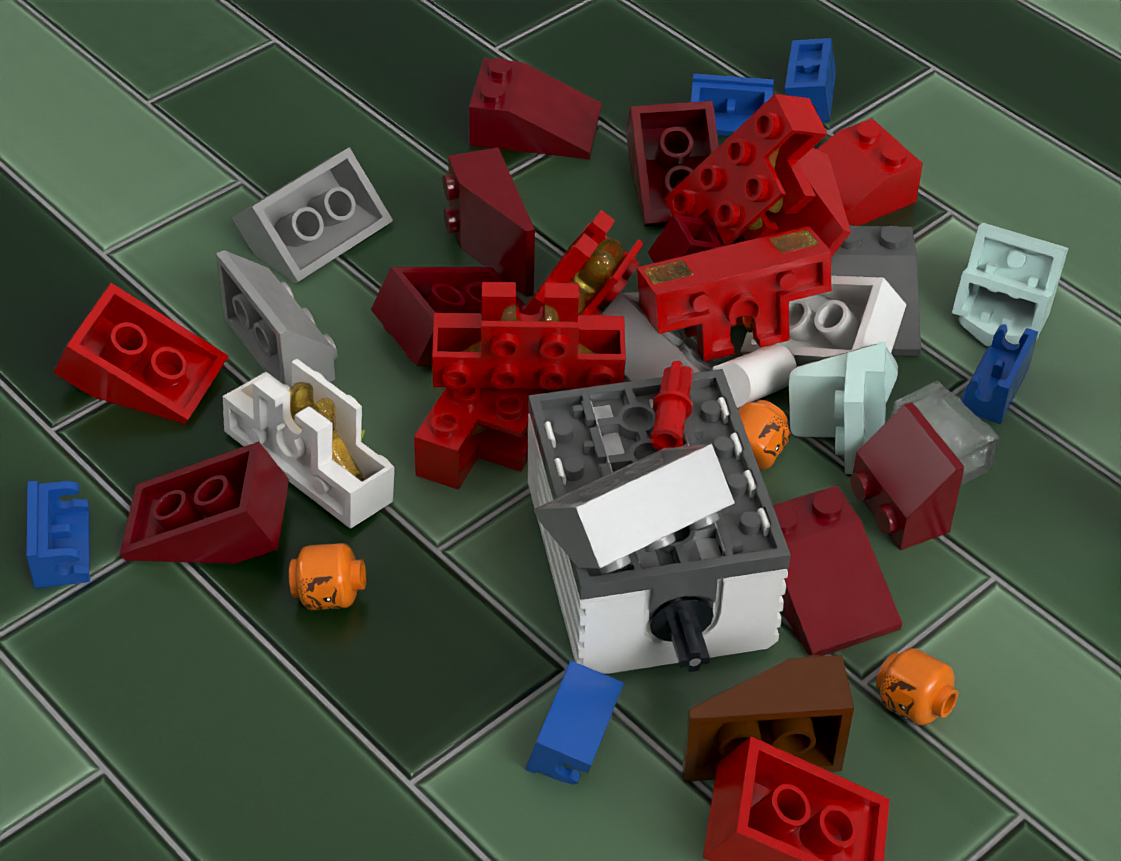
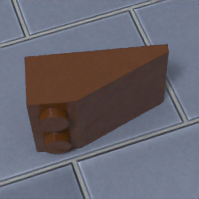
[682,655,854,782]

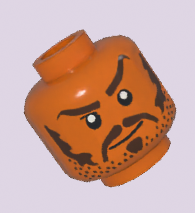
[737,400,791,471]
[289,543,366,610]
[876,648,958,726]

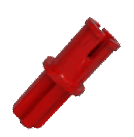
[650,361,693,451]

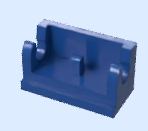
[785,38,836,122]
[691,73,774,136]
[957,324,1038,425]
[26,481,90,588]
[525,660,624,784]

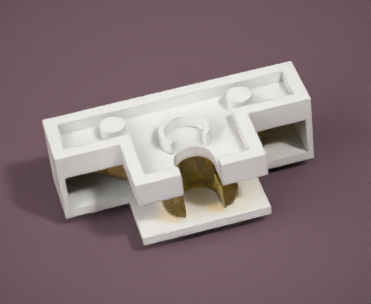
[223,359,394,529]

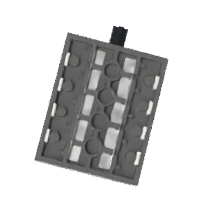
[528,369,791,674]

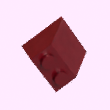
[850,402,965,550]

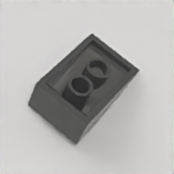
[831,225,921,356]

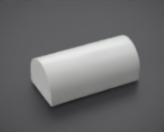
[713,344,797,408]

